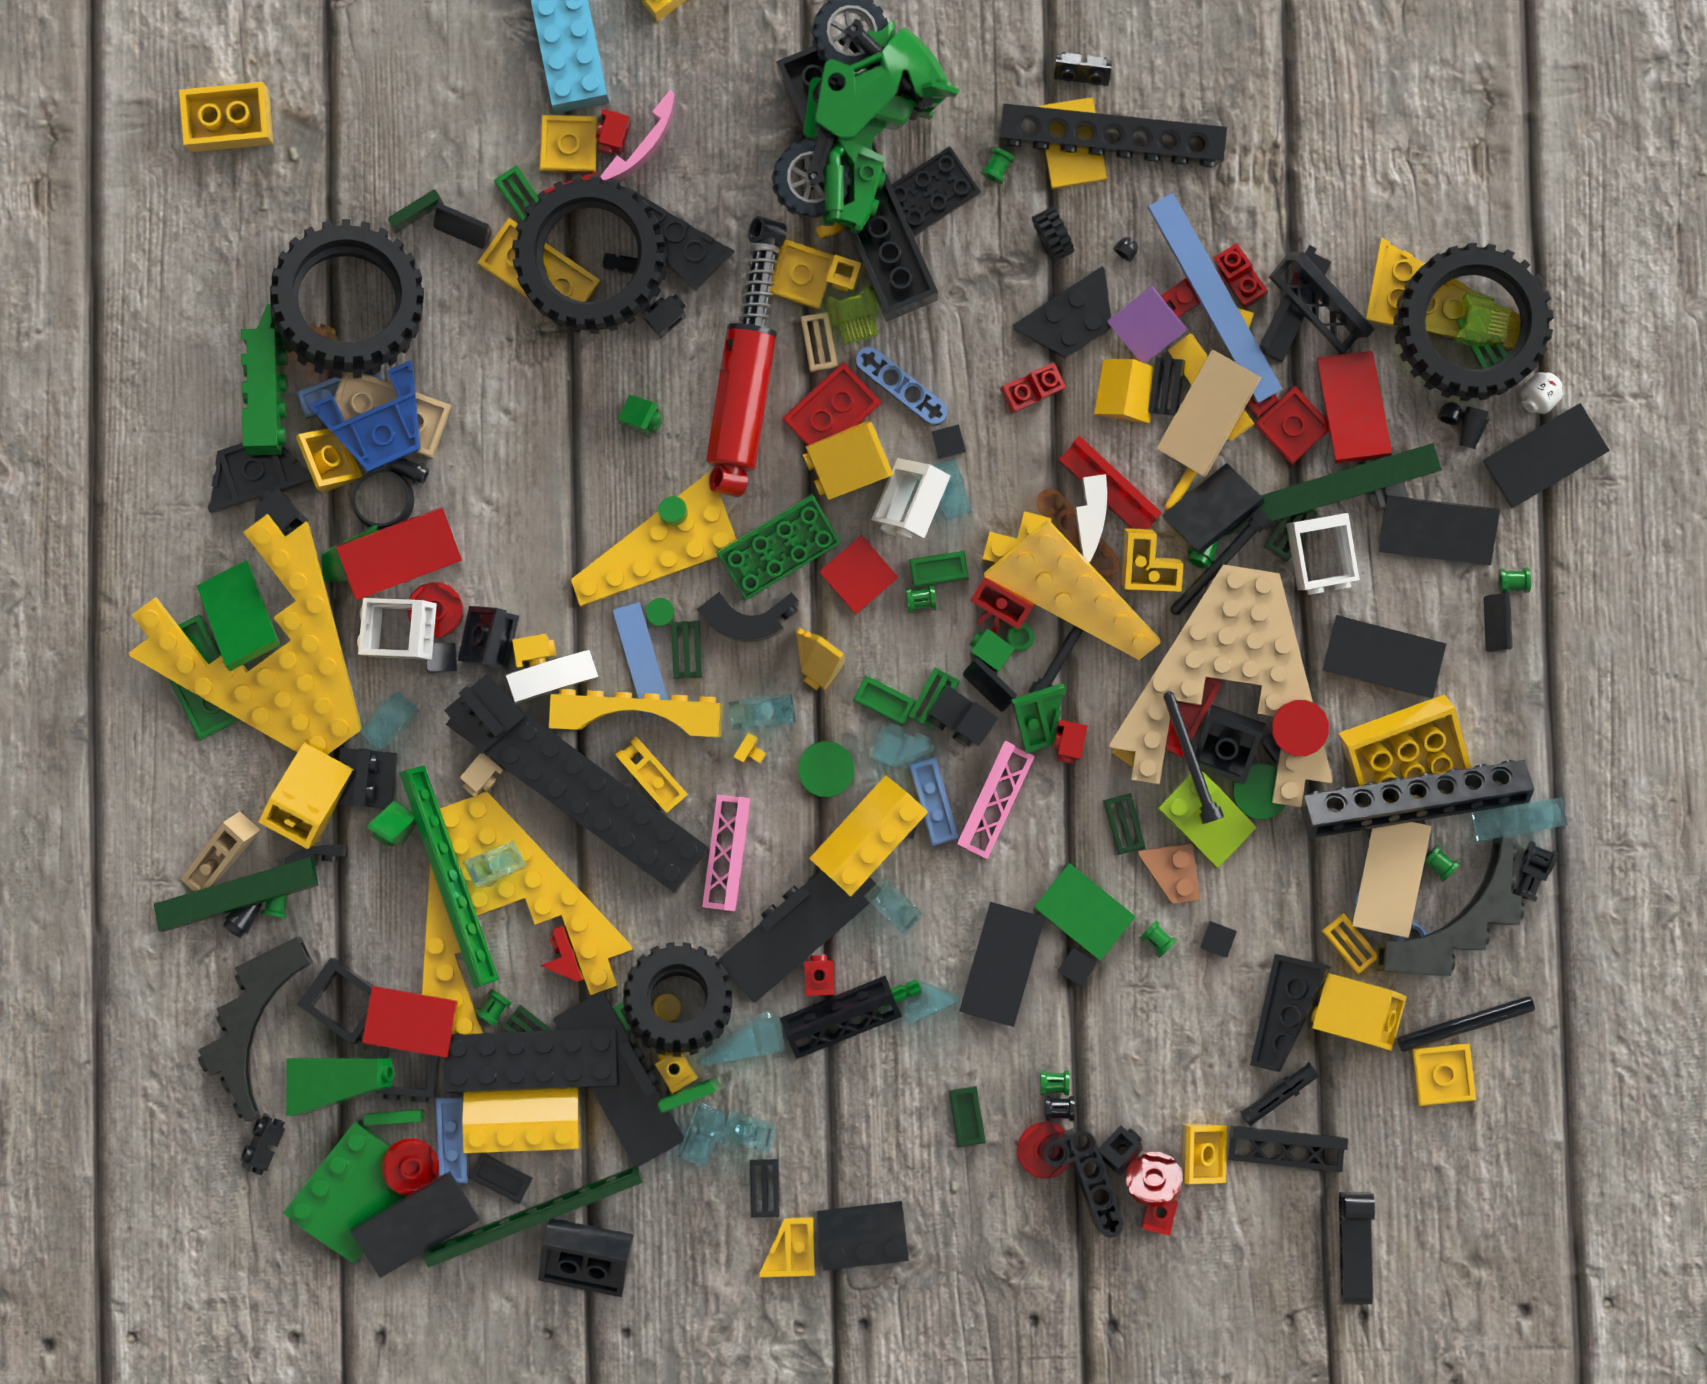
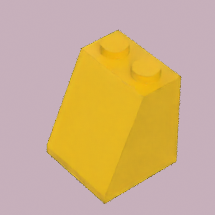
[803,421,894,500]
[1311,973,1407,1051]

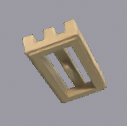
[800,312,838,373]

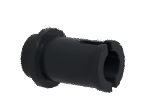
[391,458,429,485]

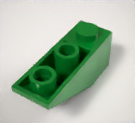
[367,801,417,847]

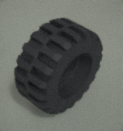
[623,942,732,1057]

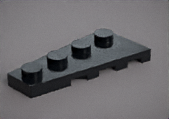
[625,193,735,292]

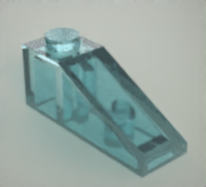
[1472,797,1568,841]
[700,1012,786,1066]

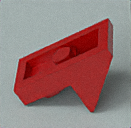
[541,926,585,982]

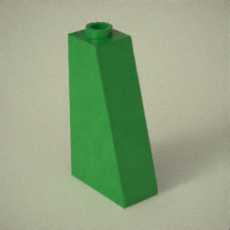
[286,1057,394,1116]

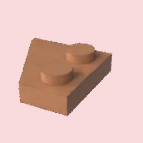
[1137,844,1200,904]

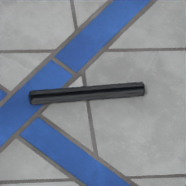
[1397,996,1535,1052]

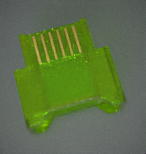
[825,285,879,345]
[1454,292,1512,348]

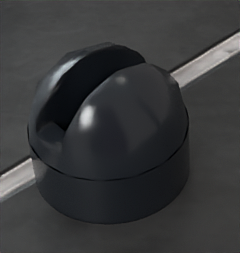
[1113,237,1138,262]
[1438,402,1462,425]

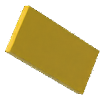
[477,218,601,302]

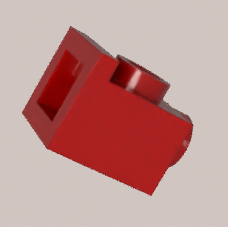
[596,108,631,156]
[1053,720,1087,764]
[804,955,835,996]
[1140,1200,1178,1236]

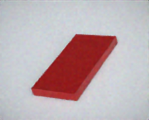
[1316,351,1392,464]
[336,507,462,600]

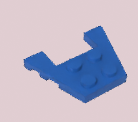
[309,361,421,472]

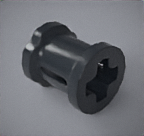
[1045,1096,1075,1122]

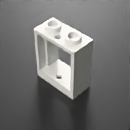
[871,458,950,540]
[1286,513,1360,595]
[357,598,437,660]

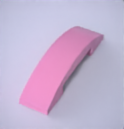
[600,90,676,182]

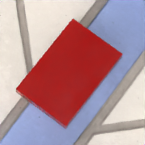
[782,362,882,446]
[362,986,458,1058]

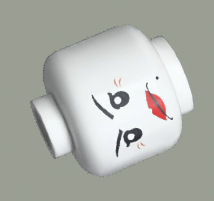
[1520,372,1563,414]

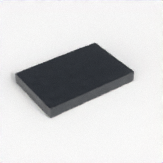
[1162,463,1264,555]

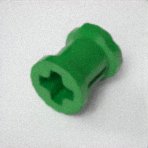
[980,147,1015,184]
[1498,567,1531,593]
[906,585,937,613]
[1424,844,1460,882]
[261,894,291,918]
[1139,920,1177,958]
[475,988,512,1026]
[1040,1070,1070,1096]

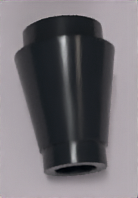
[1459,406,1490,449]
[222,903,262,939]

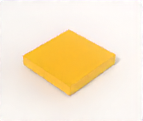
[540,115,598,174]
[769,240,834,310]
[1411,1043,1476,1106]

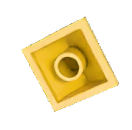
[1094,359,1154,424]
[296,428,363,494]
[1181,1124,1227,1184]

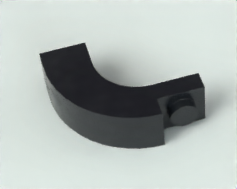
[697,592,799,642]

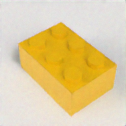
[179,82,274,153]

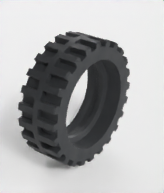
[512,175,668,334]
[270,219,424,379]
[1393,243,1554,401]

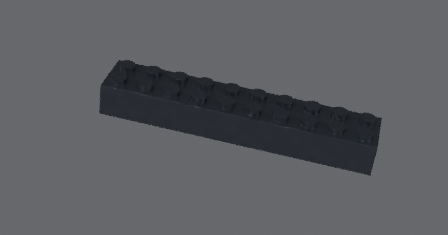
[776,46,938,322]
[445,679,710,894]

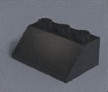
[817,1201,909,1271]
[538,1219,634,1297]

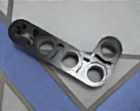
[1039,1127,1124,1238]
[1339,1192,1375,1305]

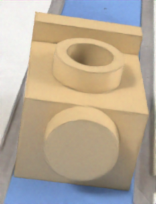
[460,753,506,797]

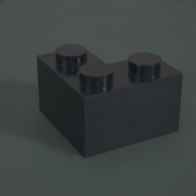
[926,685,998,747]

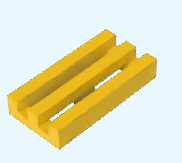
[1321,913,1377,975]

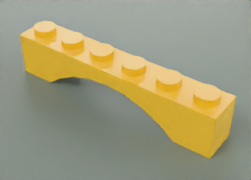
[549,689,723,737]

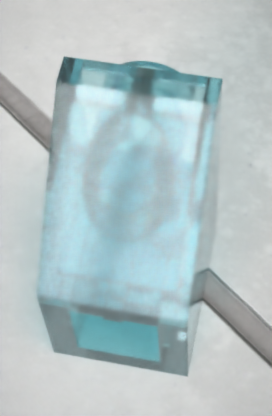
[728,695,796,730]
[871,723,936,769]

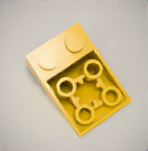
[258,743,354,849]

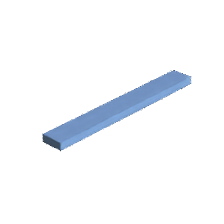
[1147,193,1282,404]

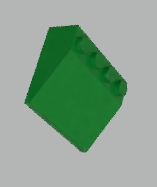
[283,1120,408,1264]

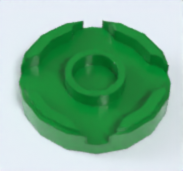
[798,741,854,798]
[1233,763,1286,820]

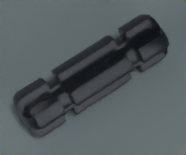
[602,253,638,274]

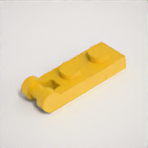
[615,736,688,813]

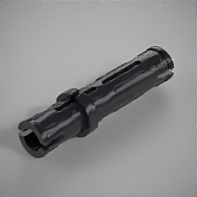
[1240,1062,1320,1127]

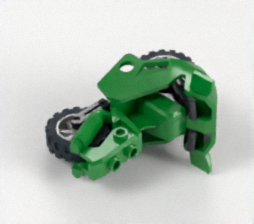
[772,0,960,234]

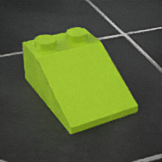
[1156,771,1257,868]

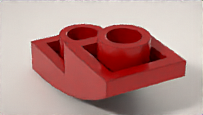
[1213,243,1268,309]
[1000,363,1066,414]

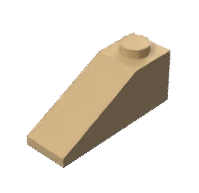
[180,811,261,891]

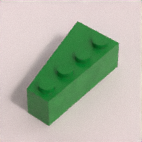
[241,328,289,455]

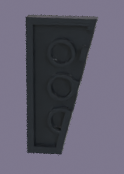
[1250,954,1332,1072]

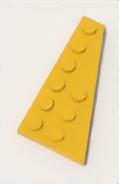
[1365,238,1521,350]
[571,470,736,607]
[984,519,1161,660]

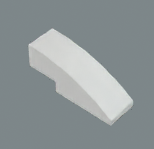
[1075,474,1107,563]
[506,650,598,704]

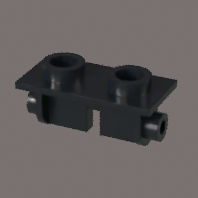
[1053,52,1112,86]
[241,1113,285,1175]

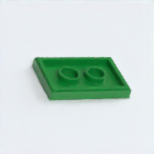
[1034,863,1136,961]

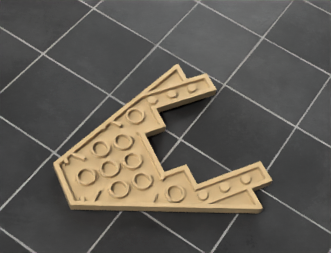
[1109,564,1333,807]

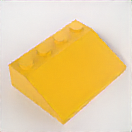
[1338,694,1471,808]
[463,1088,581,1153]

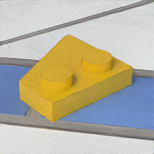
[759,1217,815,1277]

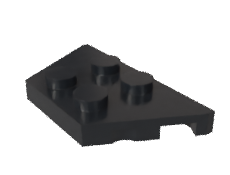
[1012,266,1112,359]
[208,443,313,513]

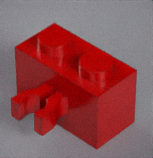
[970,569,1034,634]

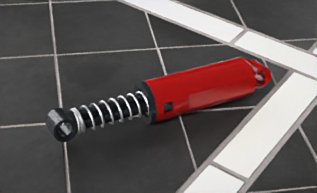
[706,216,787,498]

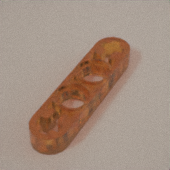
[1037,488,1120,577]

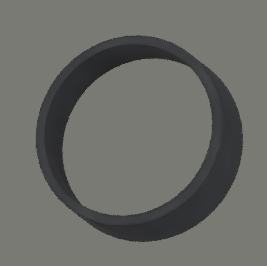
[353,470,414,530]

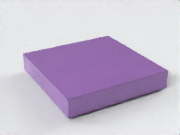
[1107,285,1187,363]

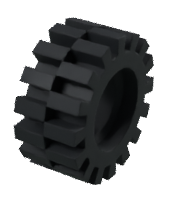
[1032,207,1075,262]

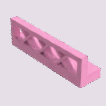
[957,741,1035,859]
[702,795,751,912]

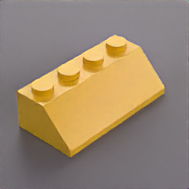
[809,775,928,897]

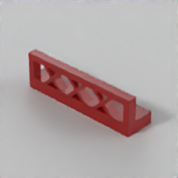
[1058,436,1162,529]

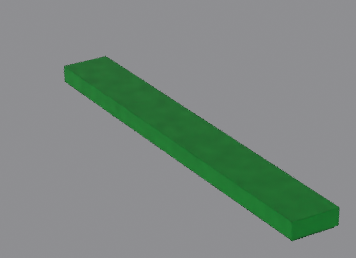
[399,765,499,988]

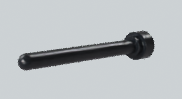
[1170,507,1274,615]
[1028,625,1084,693]
[1163,691,1224,824]

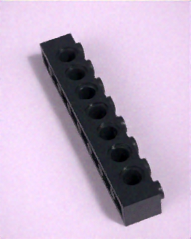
[999,103,1227,168]
[1301,760,1534,839]

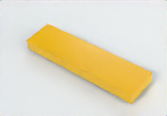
[1168,334,1254,441]

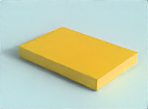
[1038,97,1107,190]

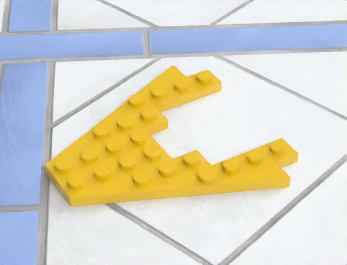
[128,514,362,755]
[422,792,633,1035]

